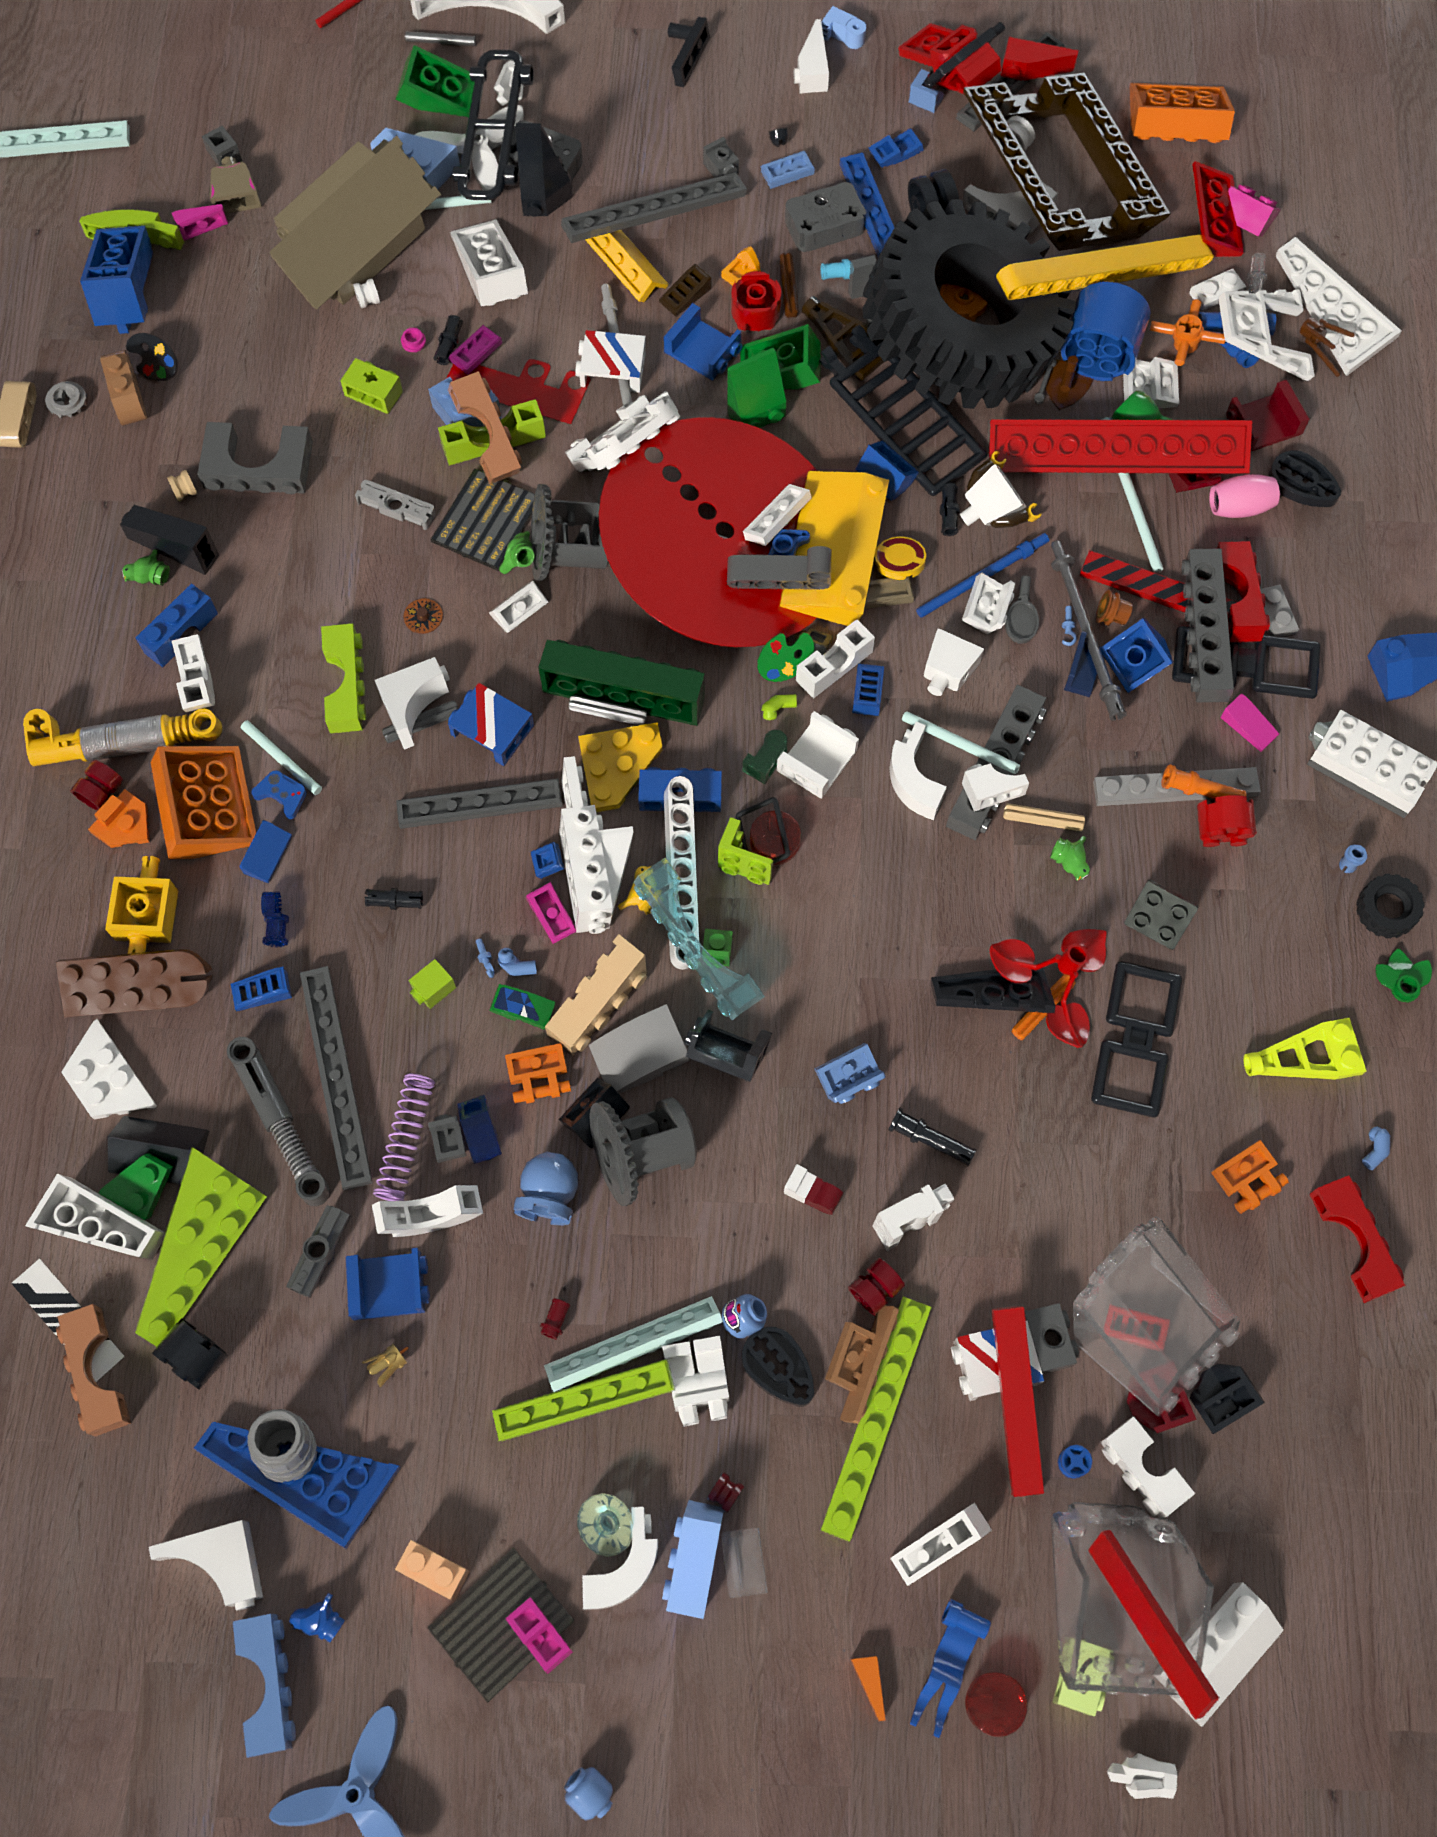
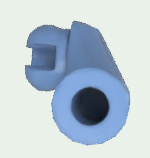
[498,948,537,976]
[1362,1126,1391,1170]

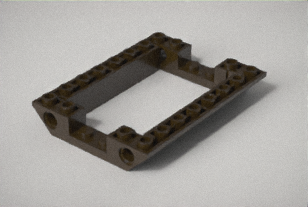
[963,73,1171,251]

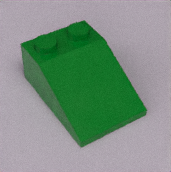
[395,45,474,117]
[740,324,821,389]
[727,348,786,428]

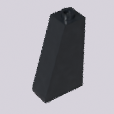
[120,504,219,575]

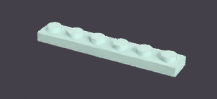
[0,121,130,158]
[544,1296,723,1392]

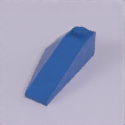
[1368,633,1437,702]

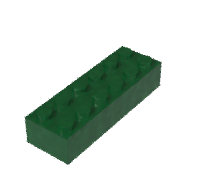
[538,639,705,726]

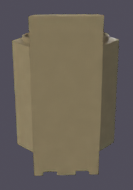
[269,135,441,310]

